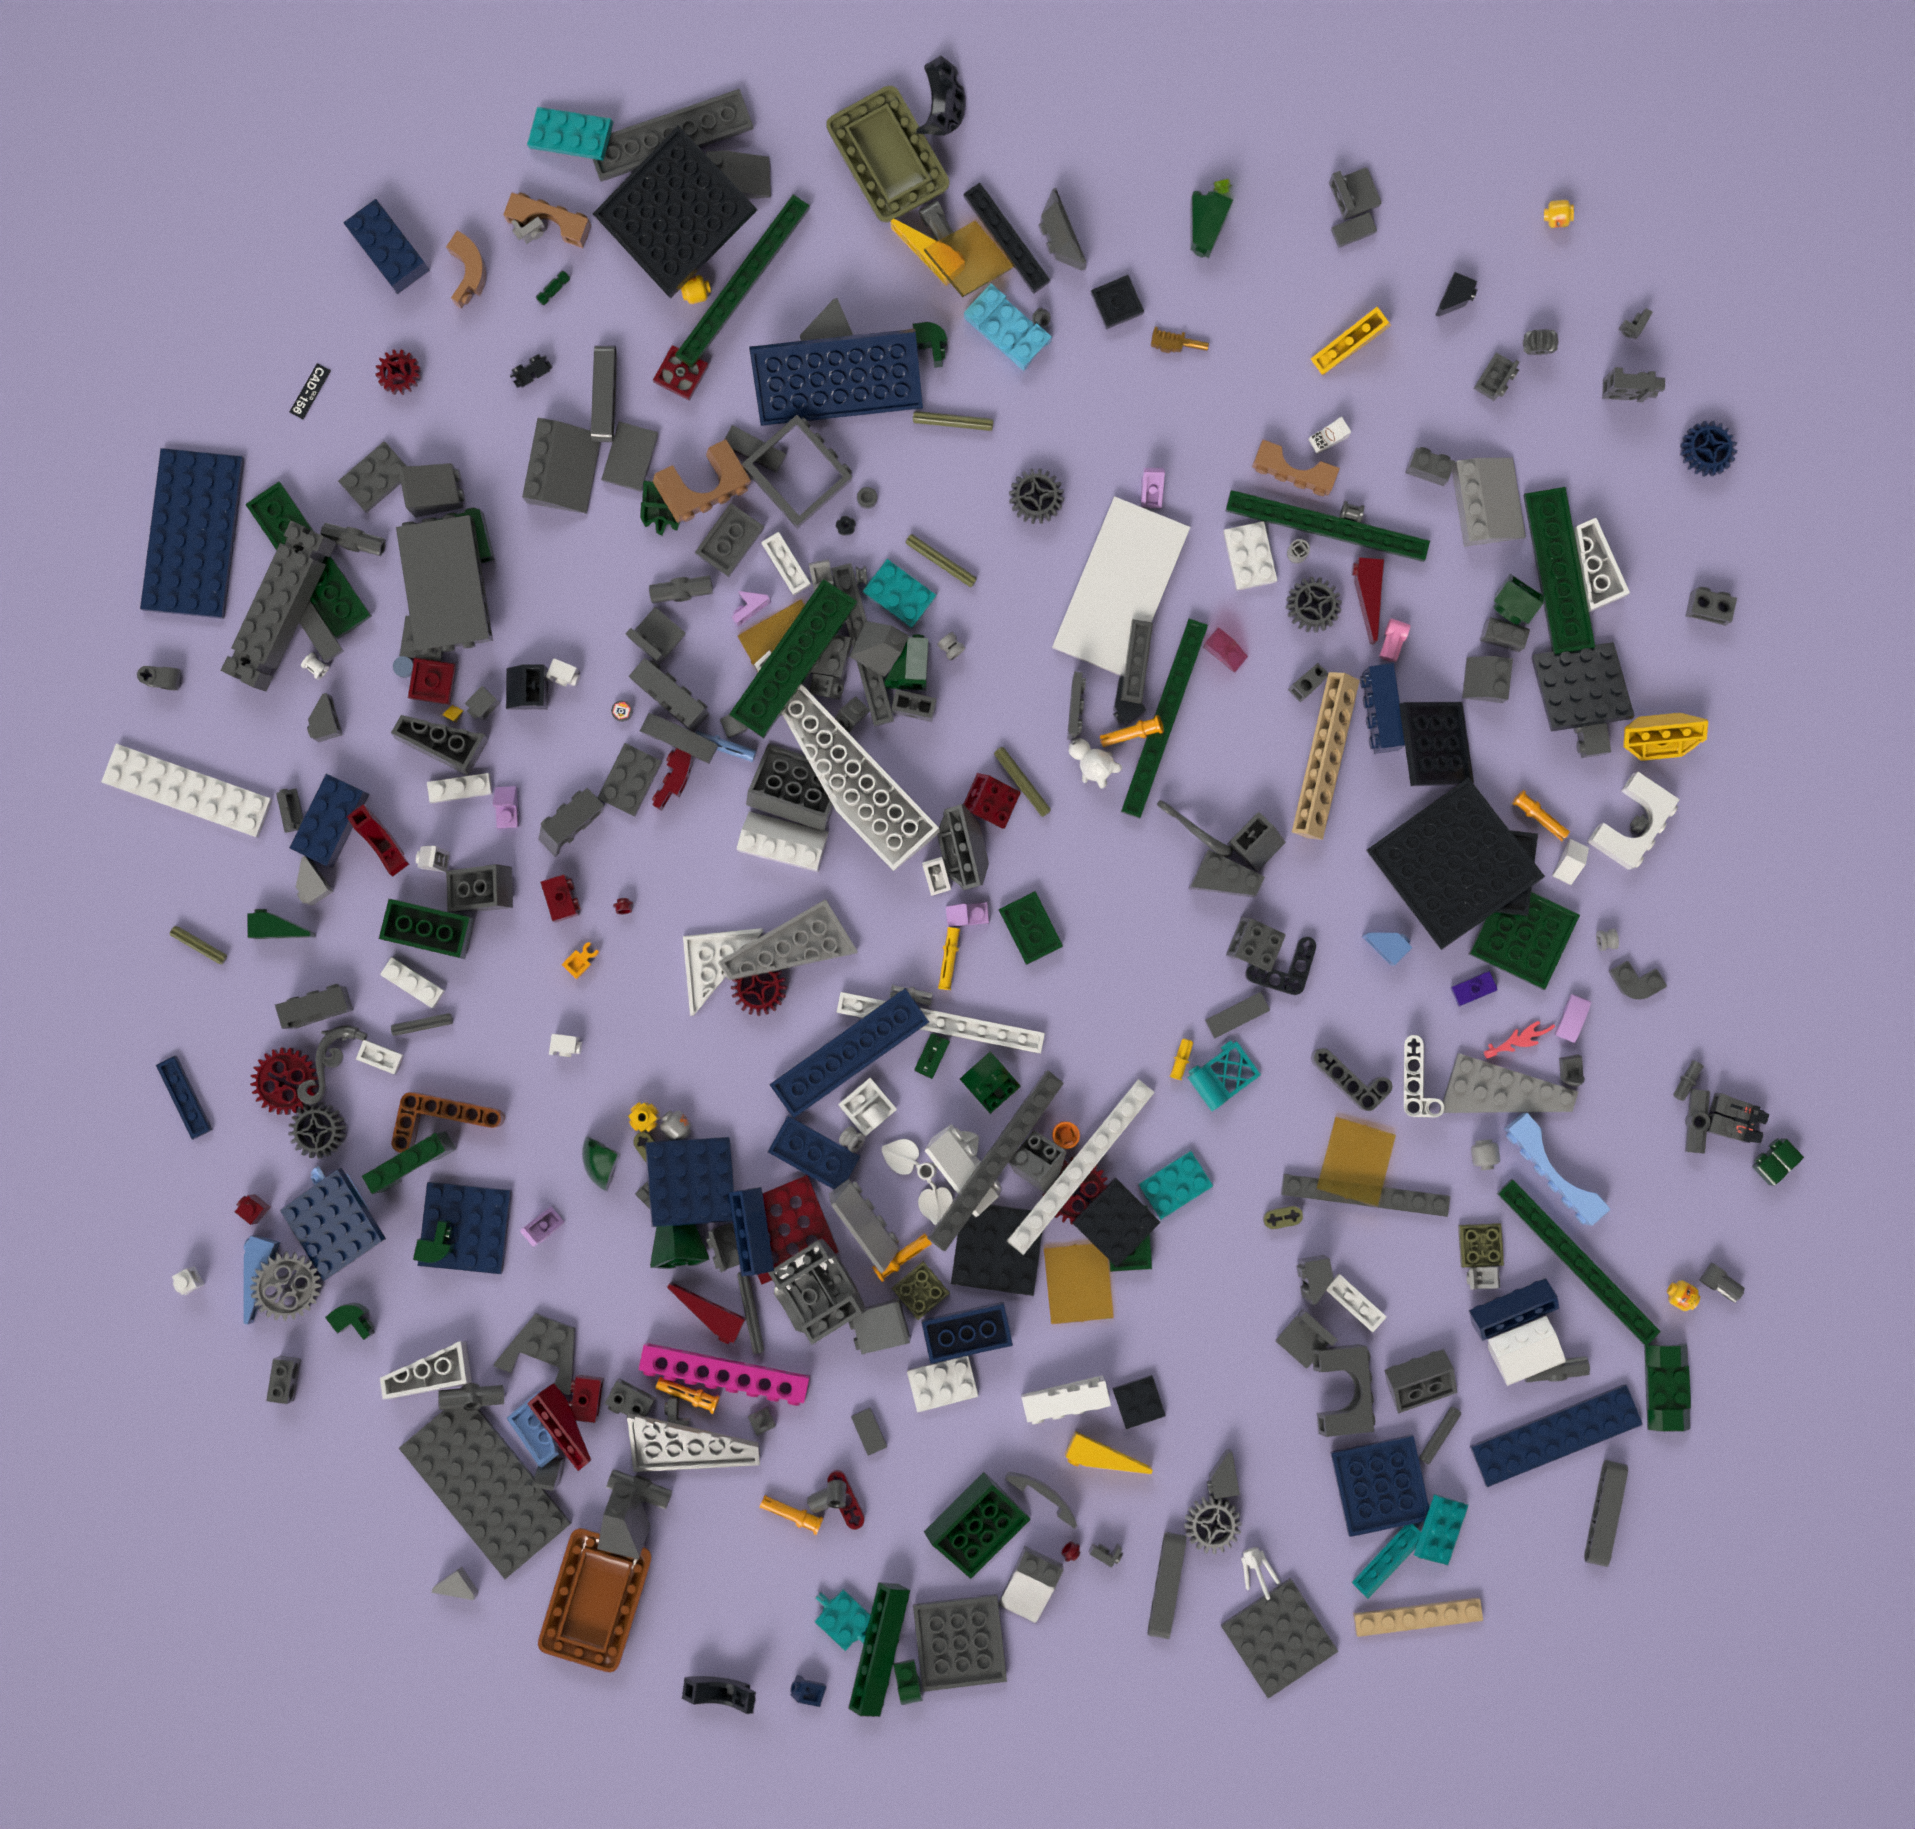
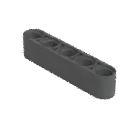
[591,346,617,442]
[1584,1460,1628,1567]
[1147,1532,1186,1639]

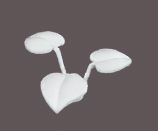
[882,1131,979,1225]

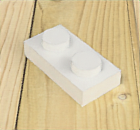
[356,1040,404,1074]

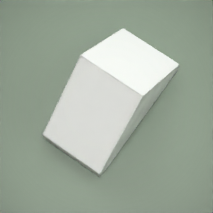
[1552,839,1589,885]
[922,857,951,896]

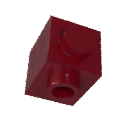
[234,1194,271,1225]

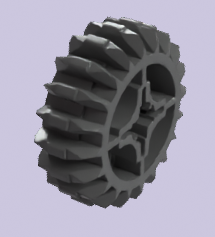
[1009,469,1064,524]
[1286,577,1342,633]
[288,1102,346,1159]

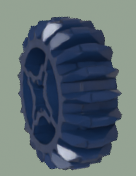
[1680,421,1738,477]

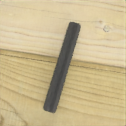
[737,1272,764,1354]

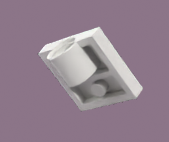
[838,1078,897,1136]

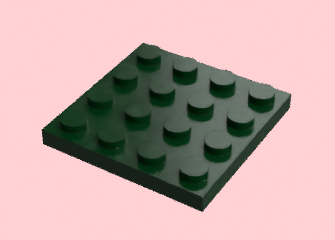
[1468,892,1580,990]

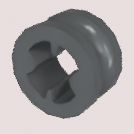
[856,566,868,585]

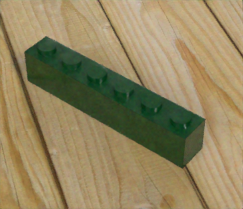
[848,1582,910,1717]

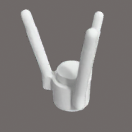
[1241,1547,1280,1600]

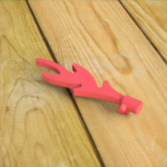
[1484,1021,1555,1059]

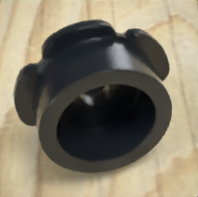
[836,516,856,536]

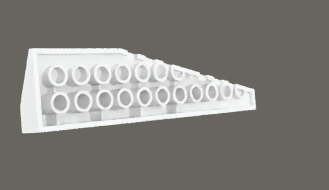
[754,650,940,871]

